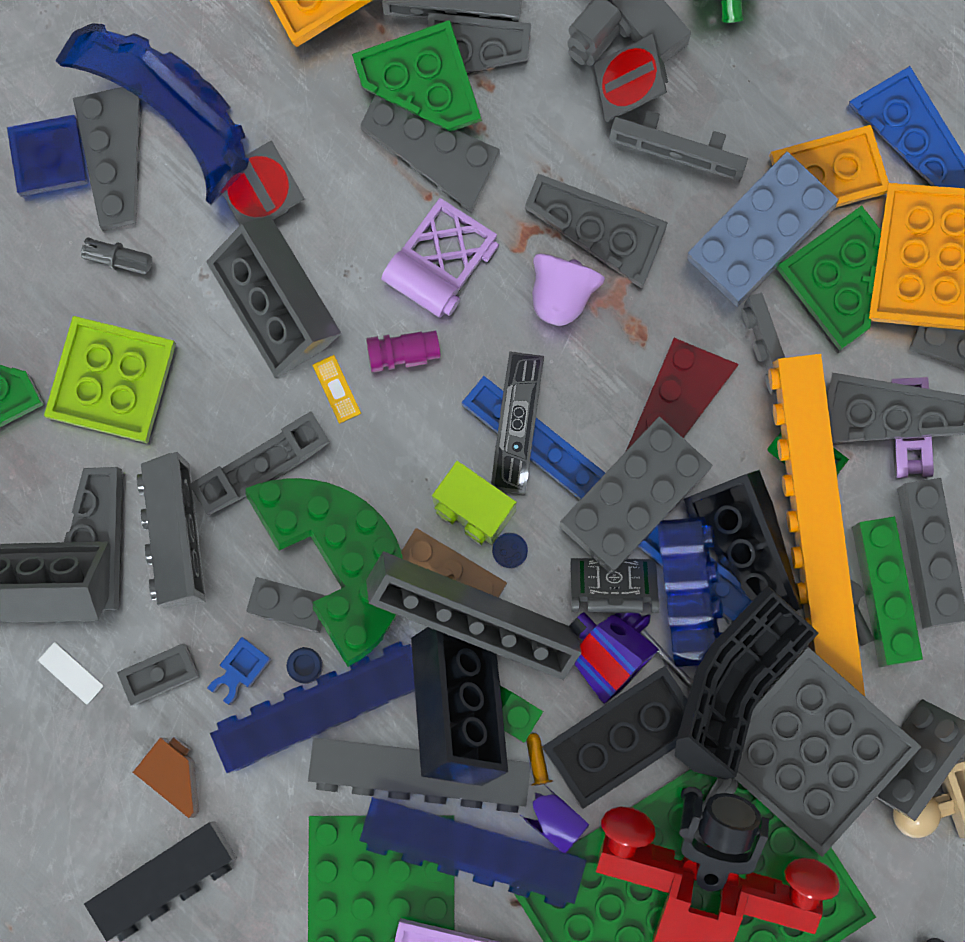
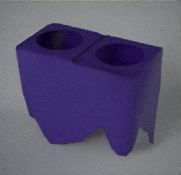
[520,783,589,854]

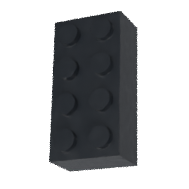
[411,627,508,786]
[542,666,688,809]

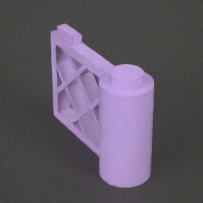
[381,198,499,318]

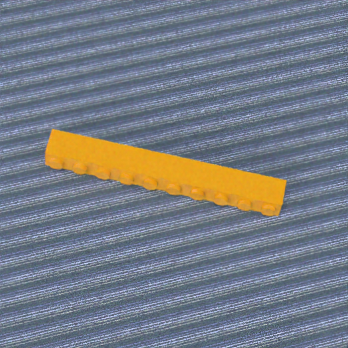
[768,354,865,696]

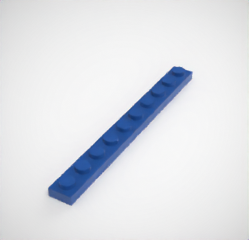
[462,376,752,622]

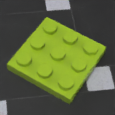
[44,316,176,443]

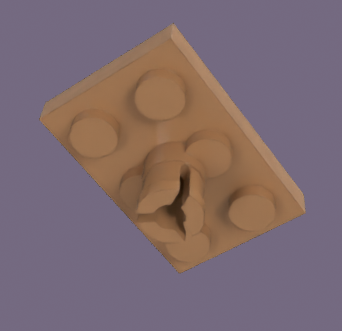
[401,528,507,598]

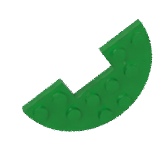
[246,478,403,667]

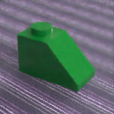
[500,685,544,743]

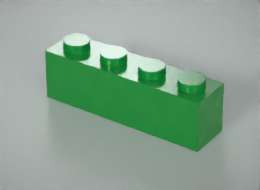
[852,516,923,667]

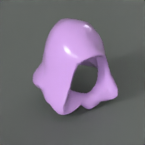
[532,253,605,326]

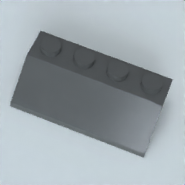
[206,217,342,378]
[137,452,206,608]
[0,541,110,623]

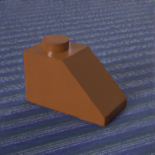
[133,737,199,818]

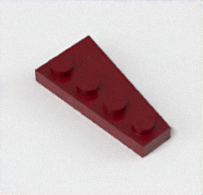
[626,338,739,451]

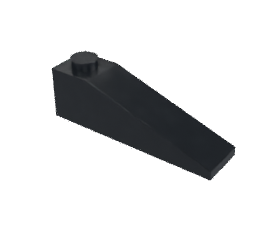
[683,470,802,611]

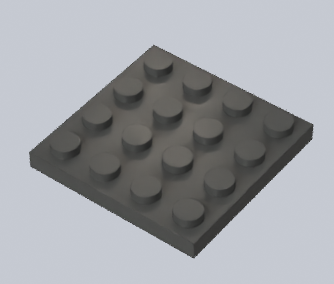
[734,646,921,857]

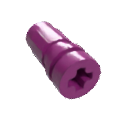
[366,330,441,373]

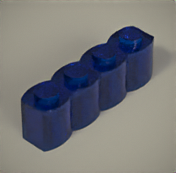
[658,517,723,667]

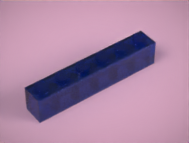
[210,641,415,774]
[359,797,587,908]

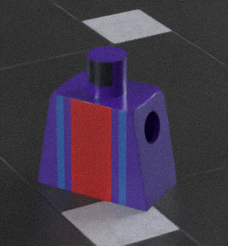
[569,612,659,704]

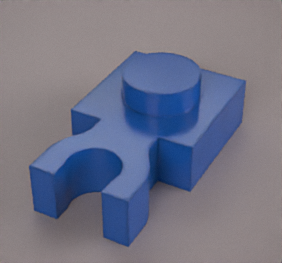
[207,637,271,705]

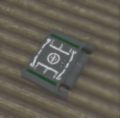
[570,558,659,613]

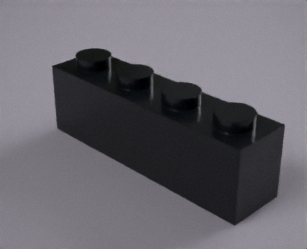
[84,821,237,942]

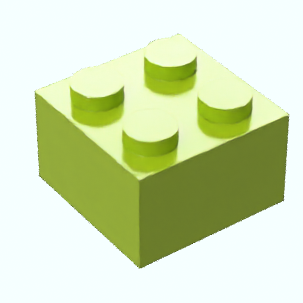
[432,461,517,546]

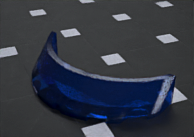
[55,23,249,205]

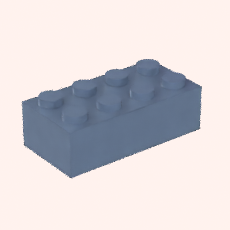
[687,151,839,307]

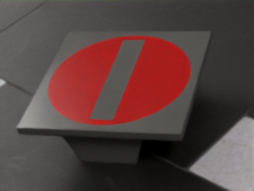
[594,34,668,122]
[212,140,305,225]

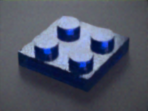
[7,115,88,197]

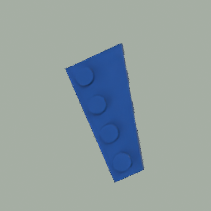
[849,66,965,188]

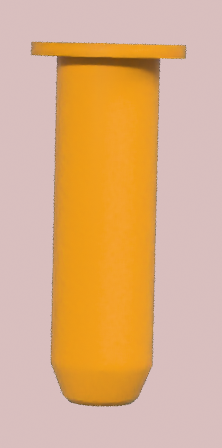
[526,733,553,786]

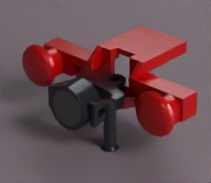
[596,786,840,942]

